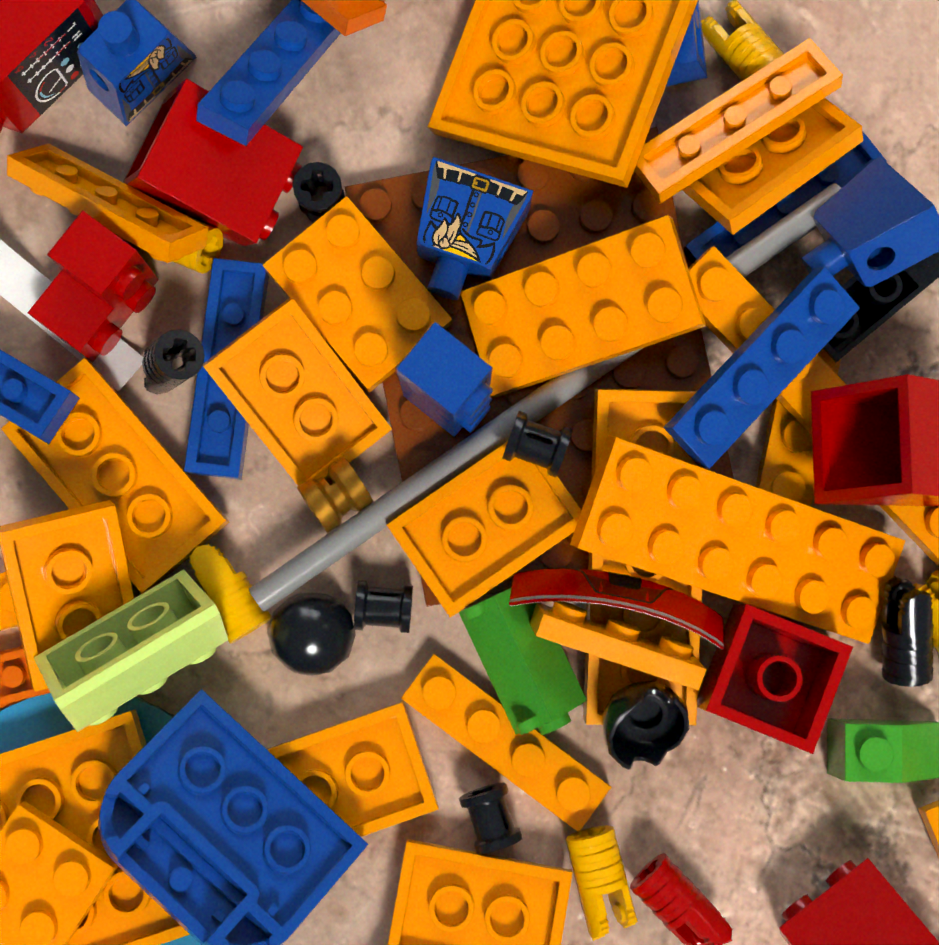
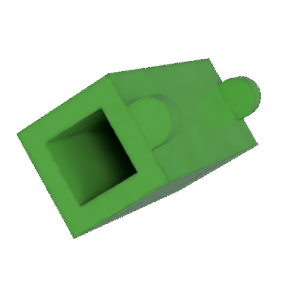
[459,587,587,735]

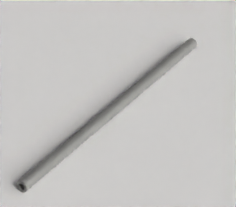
[249,183,841,612]

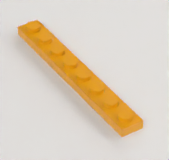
[688,246,939,567]

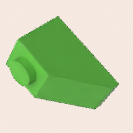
[827,718,939,783]

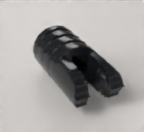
[142,329,205,395]
[881,575,934,687]

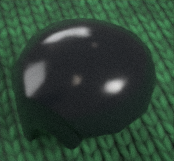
[267,593,356,675]
[603,681,690,770]

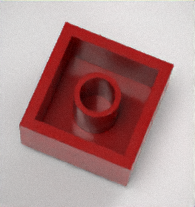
[697,604,853,754]

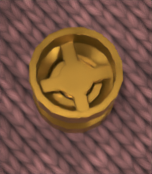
[297,457,373,533]

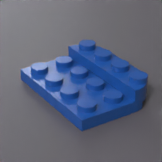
[98,689,368,945]

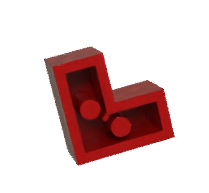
[27,210,159,363]

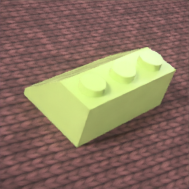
[34,569,229,732]

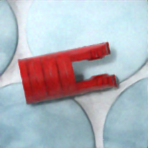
[630,853,733,945]

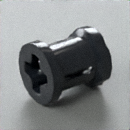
[293,162,345,223]
[502,411,573,478]
[354,580,413,633]
[459,782,522,854]

